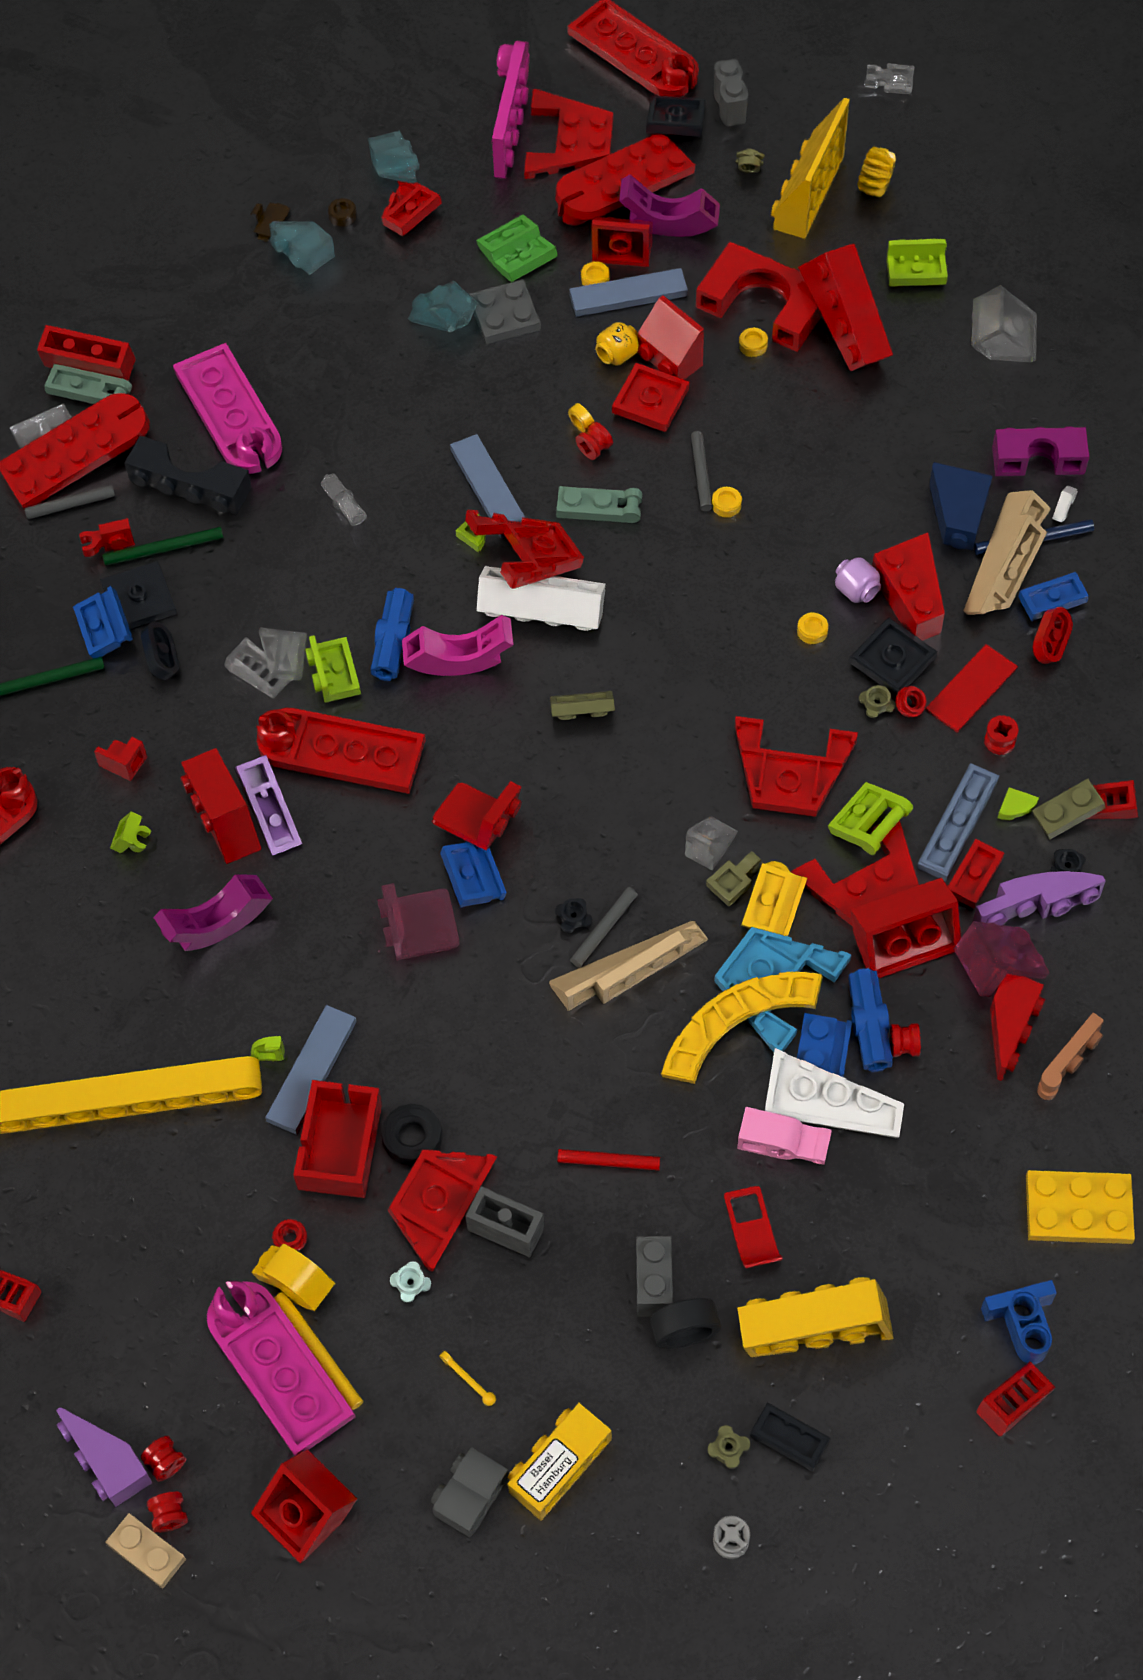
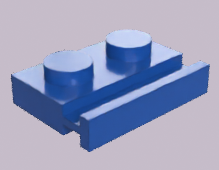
[73,586,133,659]
[440,842,507,907]
[797,1013,852,1077]

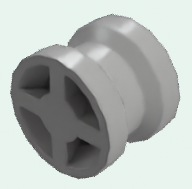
[713,1516,750,1559]

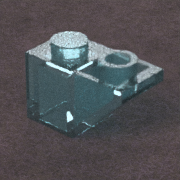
[368,131,420,183]
[269,221,335,275]
[408,281,478,332]

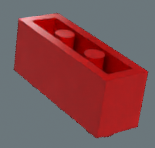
[37,325,136,381]

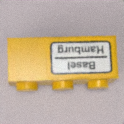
[508,1403,612,1521]

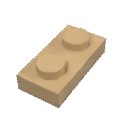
[105,1513,186,1589]

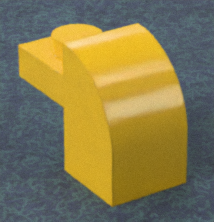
[251,1244,335,1311]

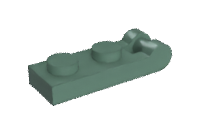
[44,364,132,404]
[556,486,643,523]

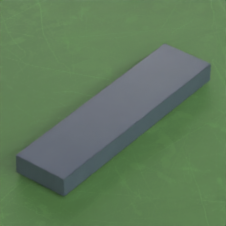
[569,268,688,317]
[450,434,525,539]
[917,763,999,881]
[265,1005,357,1135]

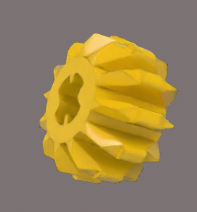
[857,146,896,197]

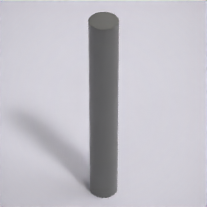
[691,431,713,511]
[25,485,115,519]
[570,887,638,968]

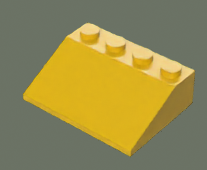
[771,98,850,239]

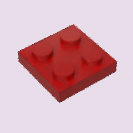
[612,363,690,432]

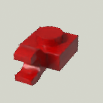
[79,518,135,557]

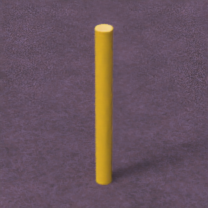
[274,1292,363,1410]

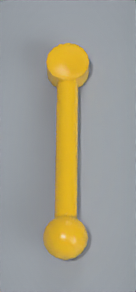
[439,1351,496,1406]

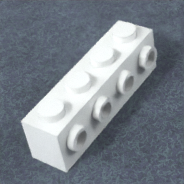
[476,566,606,630]

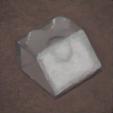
[971,285,1037,362]

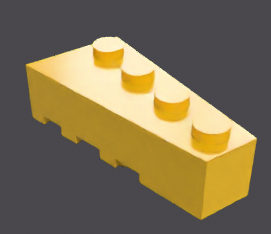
[737,1277,894,1357]

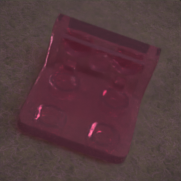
[377,883,460,960]
[954,921,1049,997]

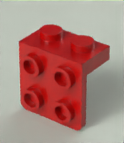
[432,781,522,851]

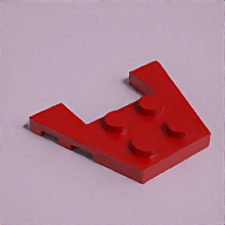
[524,89,613,179]
[465,510,584,589]
[735,716,858,817]
[790,820,919,926]

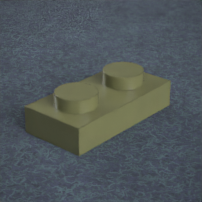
[550,691,615,720]
[1032,779,1106,840]

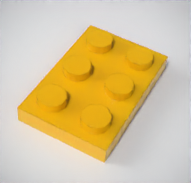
[1026,1170,1135,1244]

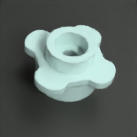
[390,1262,431,1303]

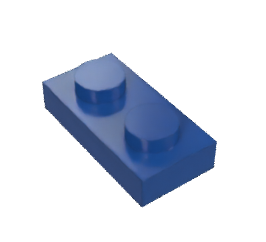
[1018,572,1089,621]

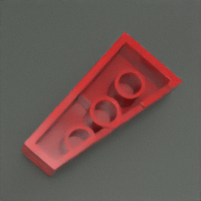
[798,243,893,371]

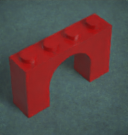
[696,242,822,352]

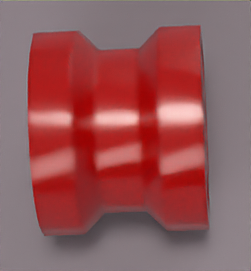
[576,422,613,460]
[984,715,1019,755]
[890,1023,921,1057]
[140,1436,186,1482]
[146,1491,189,1533]

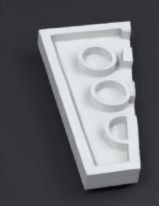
[765,1048,904,1139]

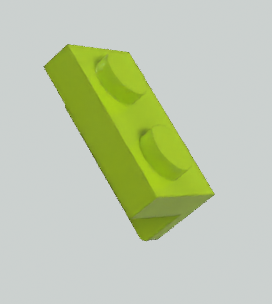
[886,239,948,286]
[305,635,361,703]

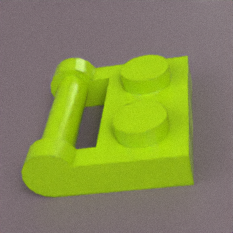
[828,782,913,855]

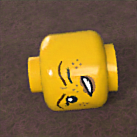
[595,322,639,366]

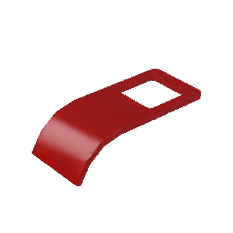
[724,1186,783,1268]

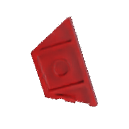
[388,1150,497,1272]

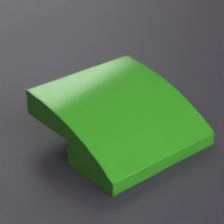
[476,214,558,282]

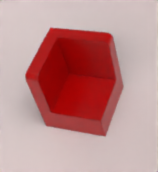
[94,737,147,781]

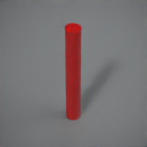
[557,1149,660,1170]

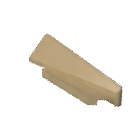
[964,490,1051,615]
[549,921,708,1011]

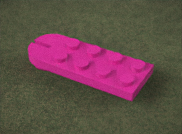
[492,41,529,178]
[173,343,282,474]
[207,1281,355,1456]

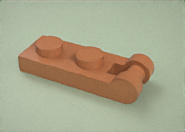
[1037,1012,1104,1100]

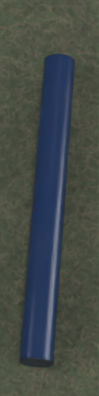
[974,519,1094,555]

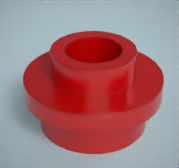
[895,686,927,718]
[272,1219,307,1251]

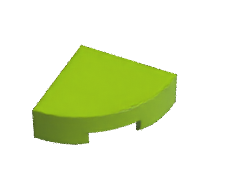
[455,514,486,552]
[998,787,1039,820]
[251,1036,285,1061]

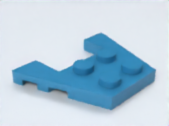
[714,927,851,1052]

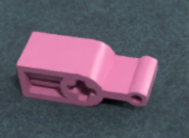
[737,1107,832,1165]

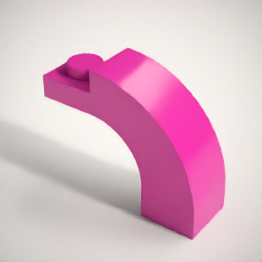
[402,615,514,676]

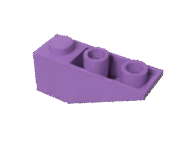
[56,1407,153,1507]

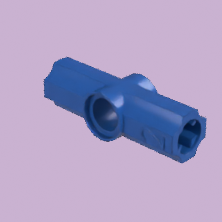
[371,588,414,681]
[848,968,893,1072]

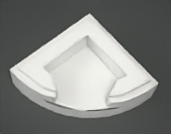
[1052,486,1078,522]

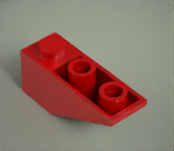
[990,969,1046,1081]

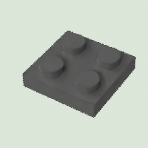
[469,279,541,344]

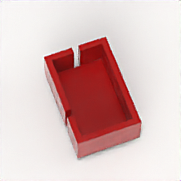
[293,1080,382,1198]

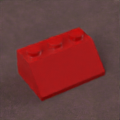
[850,877,962,979]

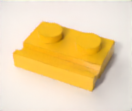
[741,863,807,936]

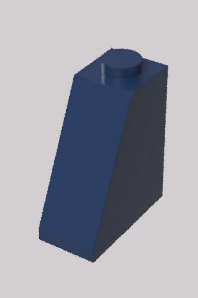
[929,462,993,551]

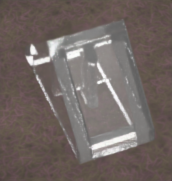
[259,627,307,681]
[685,816,738,871]

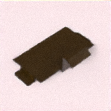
[250,202,291,242]

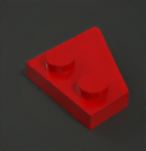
[381,175,442,236]

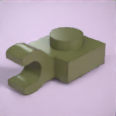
[706,851,761,906]

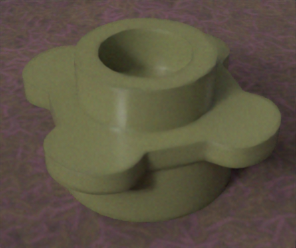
[736,149,764,173]
[859,685,896,718]
[707,1425,750,1468]

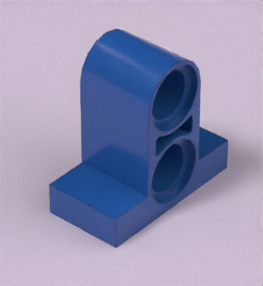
[981,1280,1057,1364]

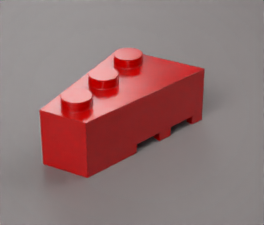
[872,532,945,641]
[180,748,262,865]

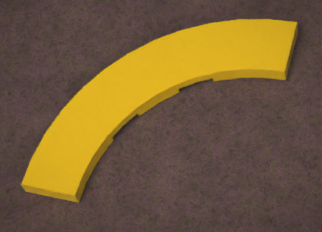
[661,972,823,1084]

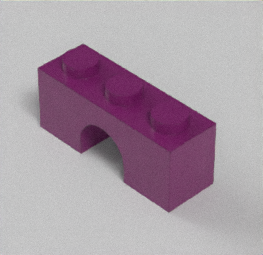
[992,426,1089,476]

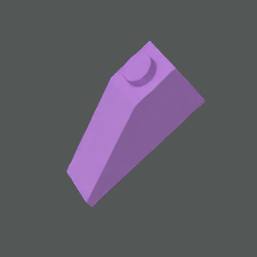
[234,755,302,856]

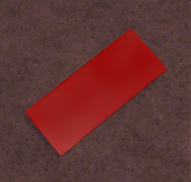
[925,644,1018,733]

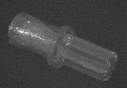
[321,474,367,526]

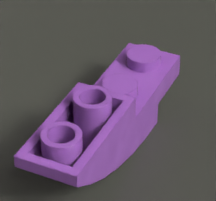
[973,871,1106,931]

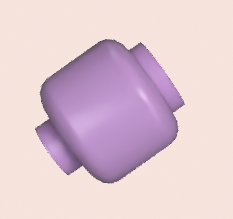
[835,558,881,603]

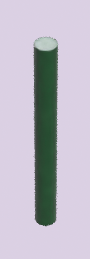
[102,527,223,566]
[0,656,105,696]

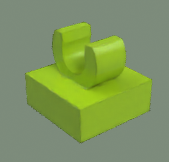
[110,811,151,853]

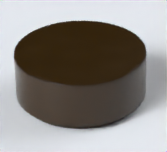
[328,198,357,227]

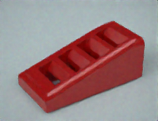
[1069,780,1139,819]
[0,1270,42,1322]
[977,1361,1055,1437]

